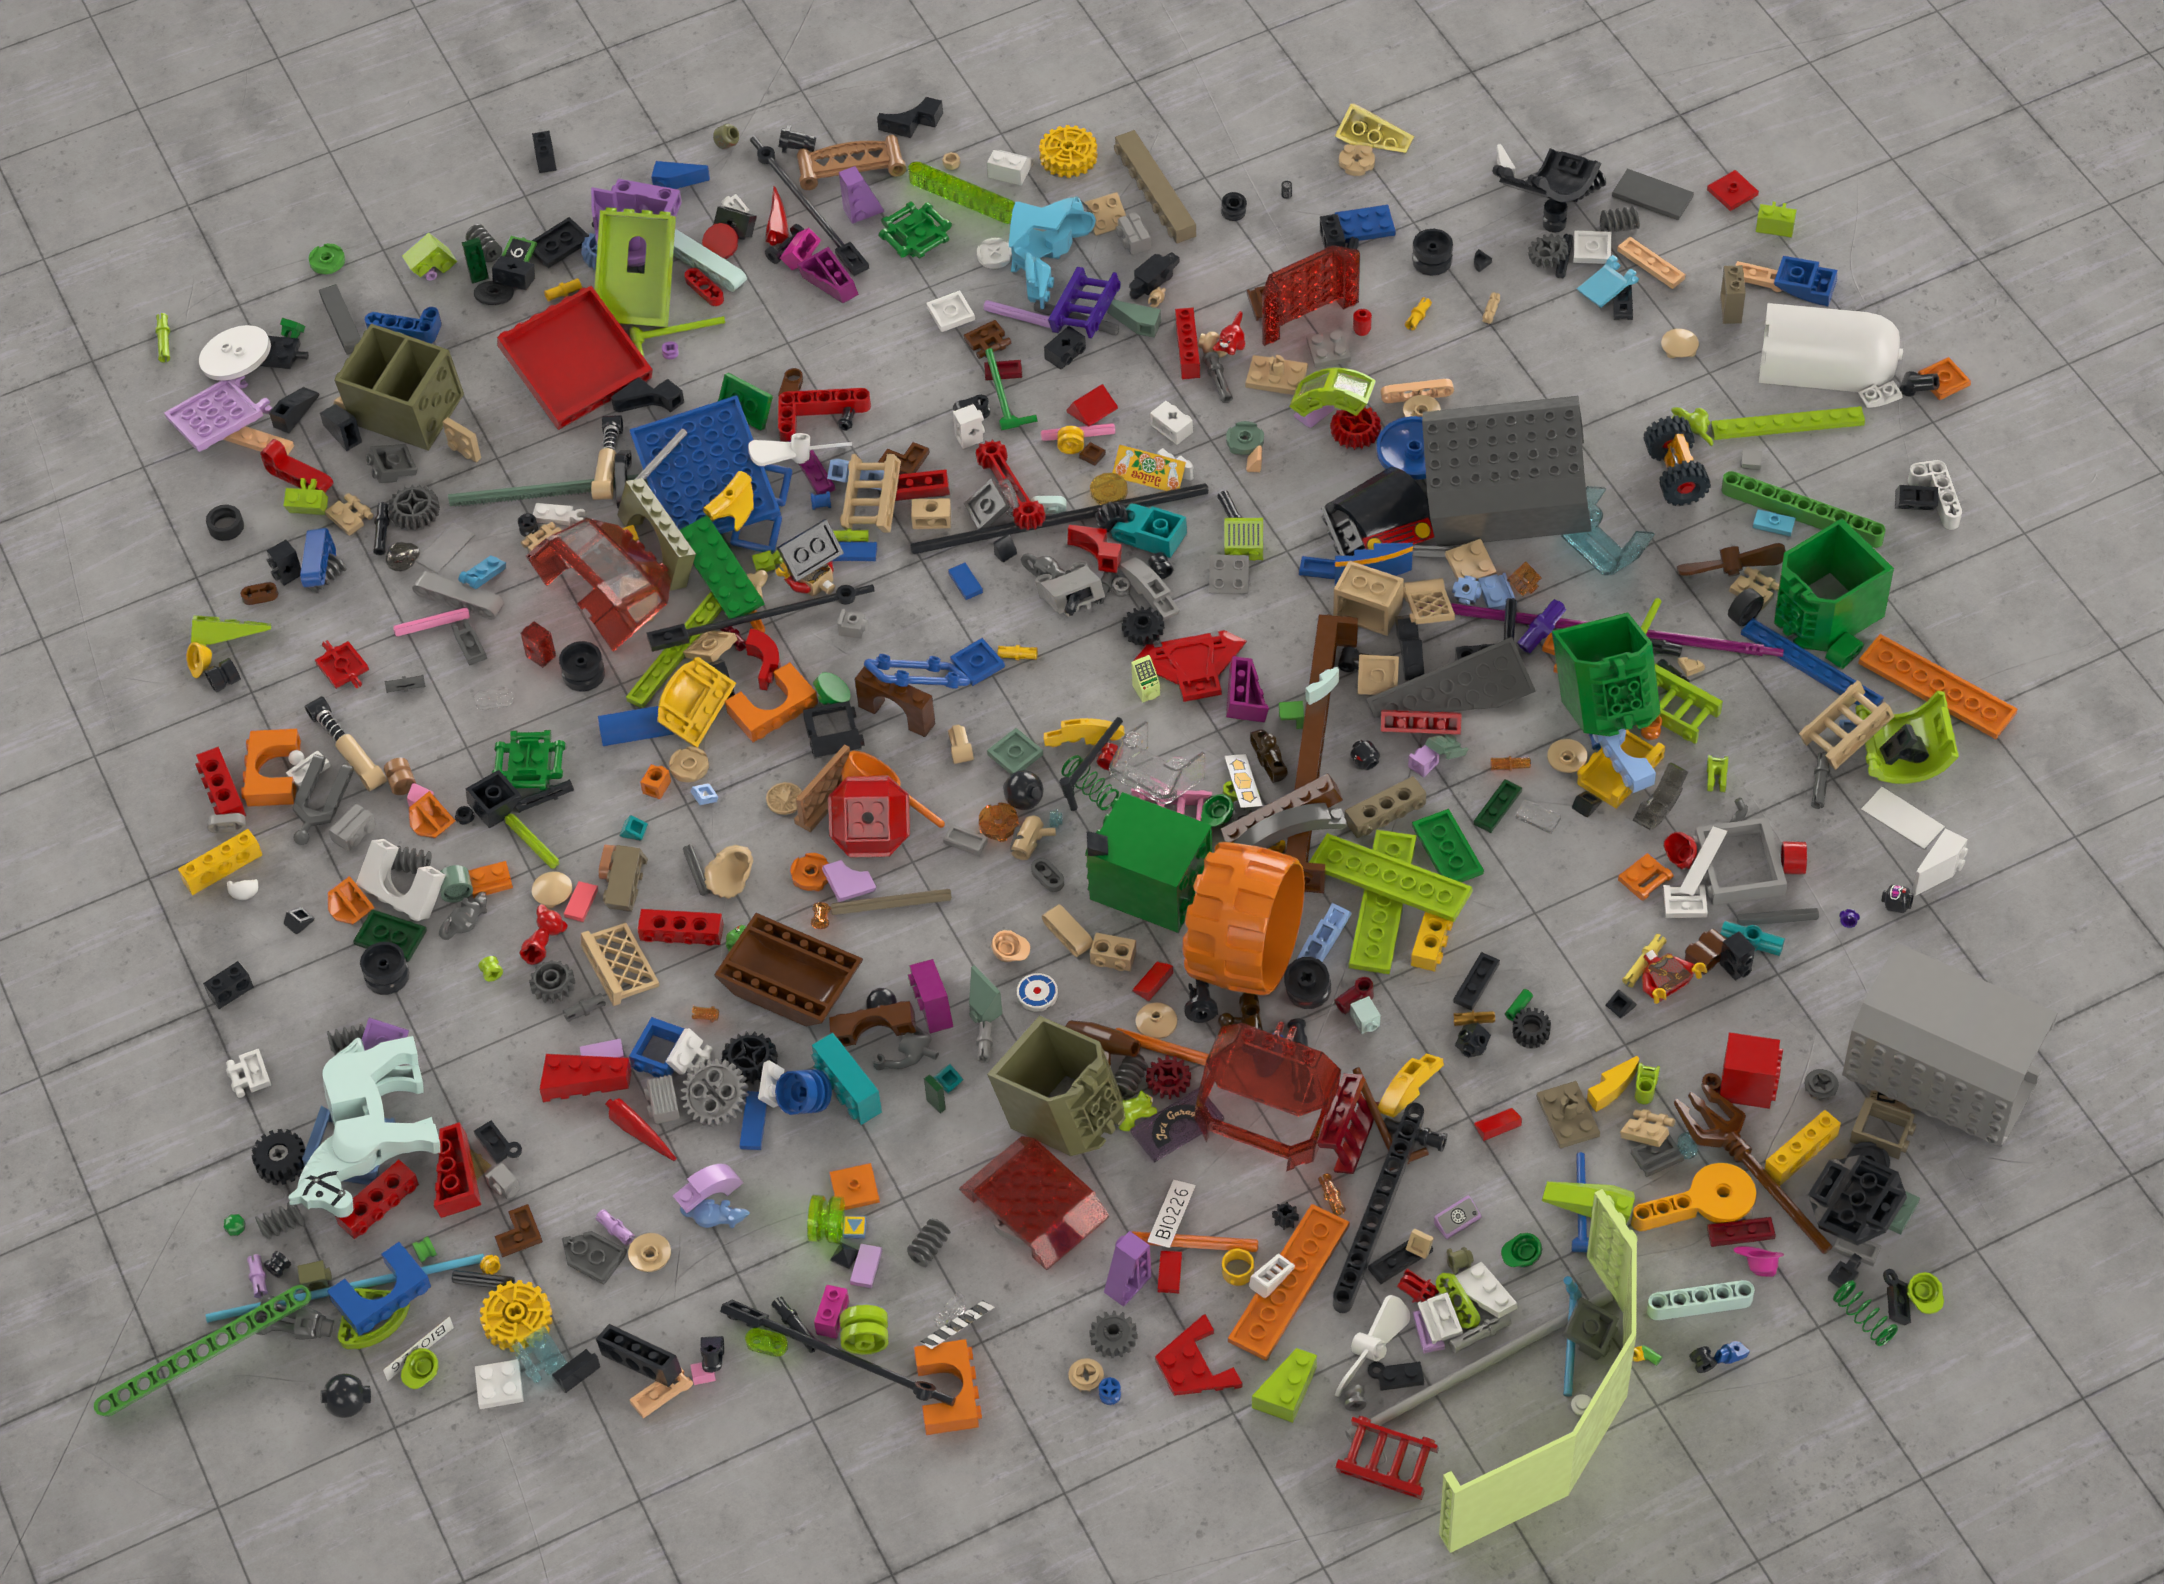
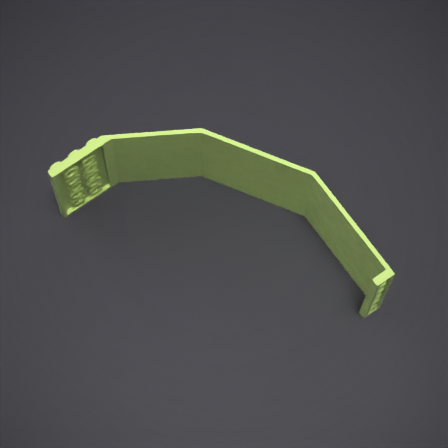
[1439,1189,1638,1553]

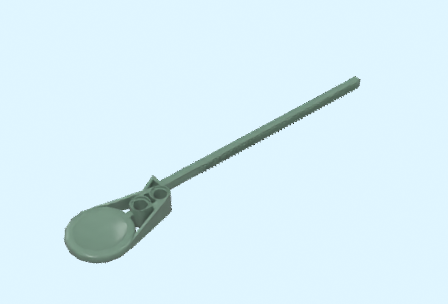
[448,470,768,507]

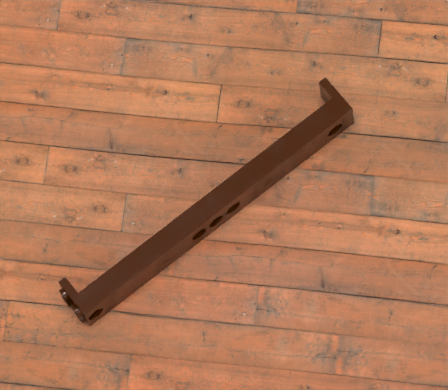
[1286,614,1358,894]

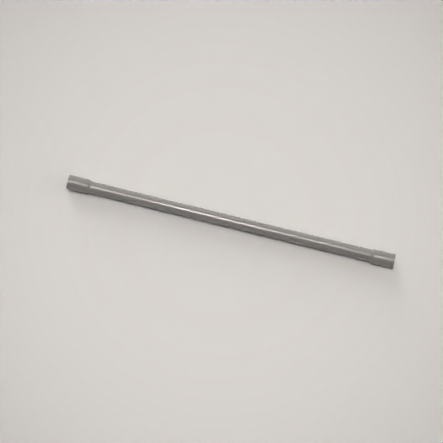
[1345,1289,1614,1443]

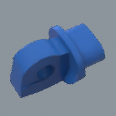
[1714,1341,1750,1364]

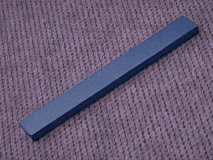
[1741,618,1884,707]

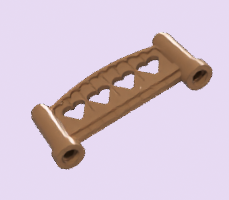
[797,135,906,190]

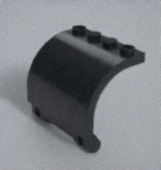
[1492,148,1602,202]
[1325,466,1432,538]

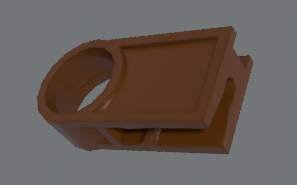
[778,368,803,396]

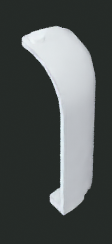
[1759,303,1903,392]

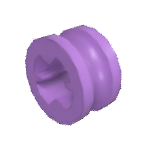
[662,342,679,359]

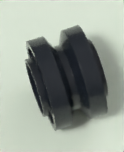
[1221,192,1247,221]

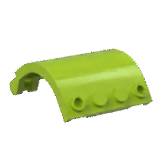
[1855,690,1959,784]

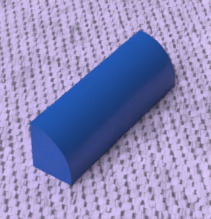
[598,706,675,746]

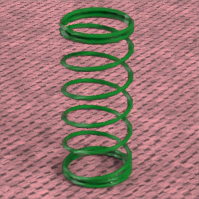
[1061,755,1119,810]
[1833,1281,1898,1346]

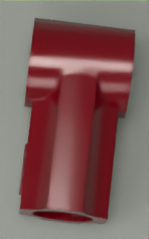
[1334,977,1374,1015]

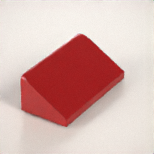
[1132,962,1174,1001]
[1474,1108,1522,1141]

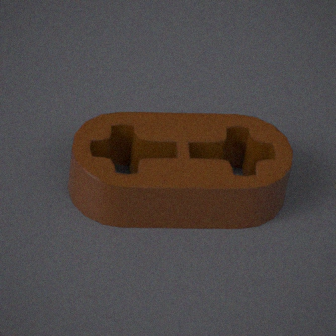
[240,582,279,605]

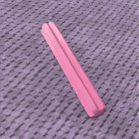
[1041,423,1115,441]
[393,607,470,637]

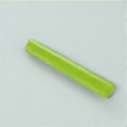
[505,813,560,869]

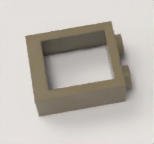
[1720,265,1746,324]
[1850,1097,1917,1159]

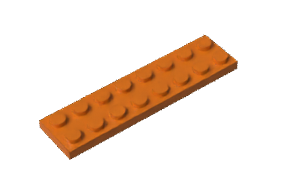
[1858,634,2018,739]
[1228,1204,1350,1361]

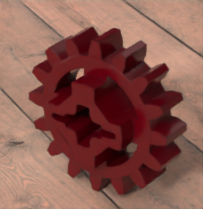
[1146,1055,1191,1099]

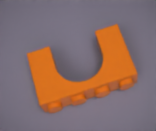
[725,662,818,742]
[241,728,301,807]
[914,1339,982,1435]

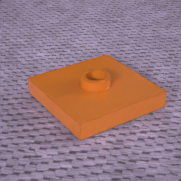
[1918,357,1971,400]
[829,1163,880,1212]

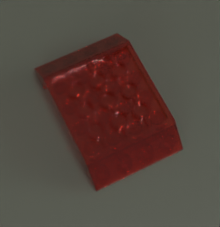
[1262,245,1360,346]
[959,1136,1109,1270]

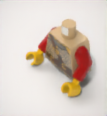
[776,561,835,596]

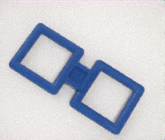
[730,464,793,554]

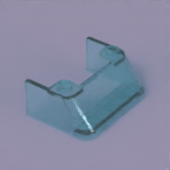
[1561,486,1655,576]

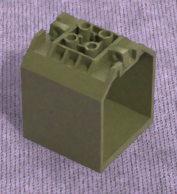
[987,1015,1126,1156]

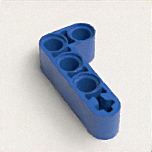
[364,307,442,344]
[301,528,336,588]

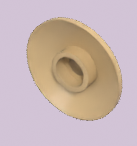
[1403,395,1441,417]
[1547,739,1588,773]
[1136,1003,1177,1039]
[628,1233,671,1272]

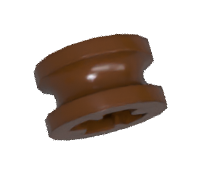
[1701,1073,1721,1093]

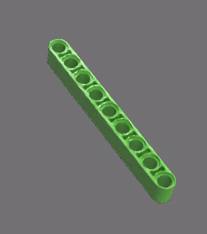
[1721,471,1886,548]

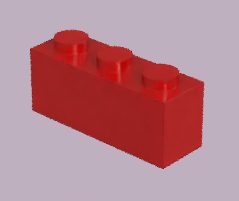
[895,469,950,501]

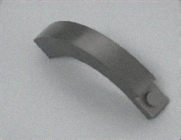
[1234,803,1347,849]

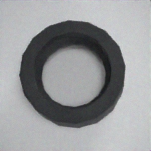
[206,504,244,541]
[1728,588,1764,626]

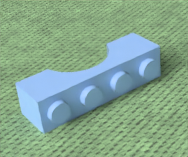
[1593,729,1656,793]

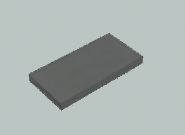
[1612,168,1694,220]

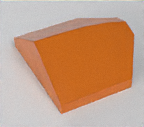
[409,791,456,838]
[327,876,375,925]

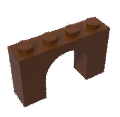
[854,666,936,737]

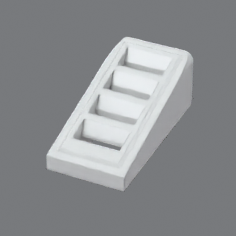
[1496,144,1515,177]
[1249,1253,1295,1298]

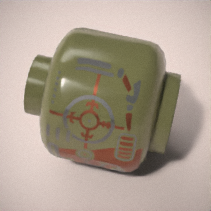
[713,124,739,149]

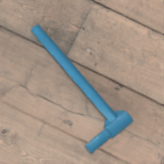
[1563,1276,1582,1397]

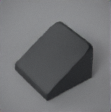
[993,533,1017,562]
[1572,791,1602,817]
[1086,831,1108,856]
[284,907,315,934]
[1605,989,1637,1019]

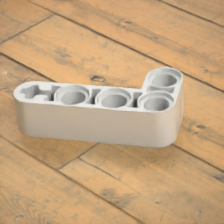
[1908,460,1962,530]

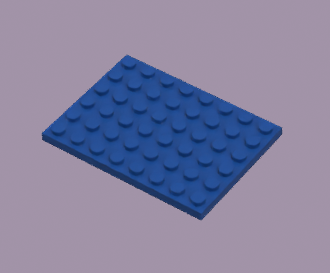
[629,395,781,534]

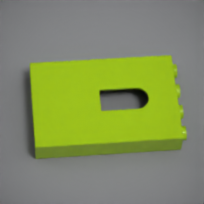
[594,207,676,327]

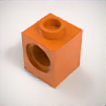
[640,764,671,800]

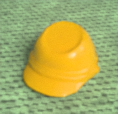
[186,642,212,678]

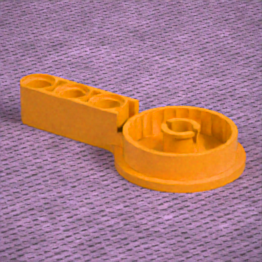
[1631,1163,1756,1231]

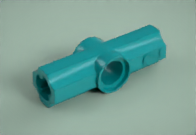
[1720,921,1785,956]

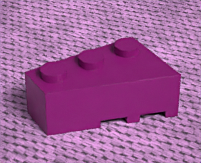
[797,247,859,303]
[1226,656,1269,723]
[907,959,954,1034]

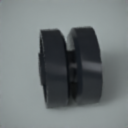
[1412,228,1453,276]
[559,641,605,692]
[360,942,410,995]
[1284,957,1331,1009]

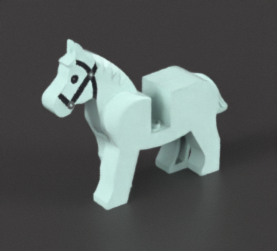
[289,1036,441,1218]

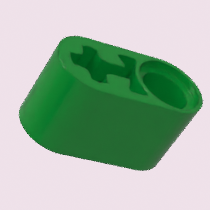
[1825,632,1864,669]

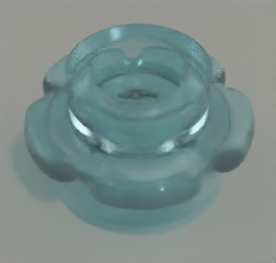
[1049,809,1063,828]

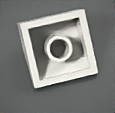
[987,150,1034,186]

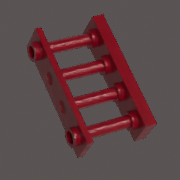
[1317,1073,1379,1174]

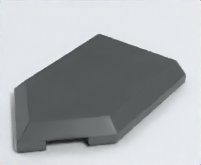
[562,1231,627,1284]

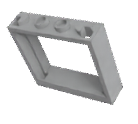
[1692,817,1787,905]

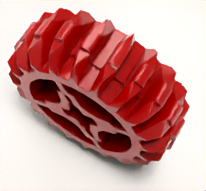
[1330,406,1381,450]

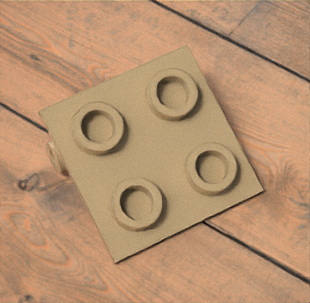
[1084,192,1126,236]

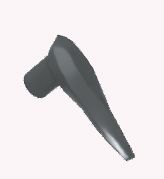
[1729,798,1748,823]

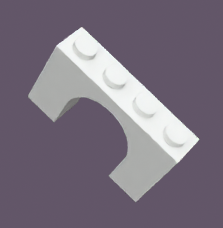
[356,839,446,921]

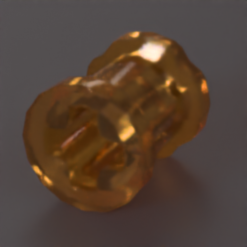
[811,902,831,929]

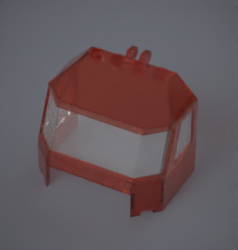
[525,517,671,652]

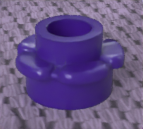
[1839,909,1860,928]

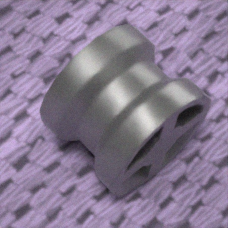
[1343,1385,1367,1411]

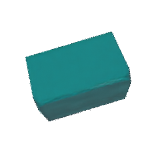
[619,815,648,841]
[934,1064,964,1093]

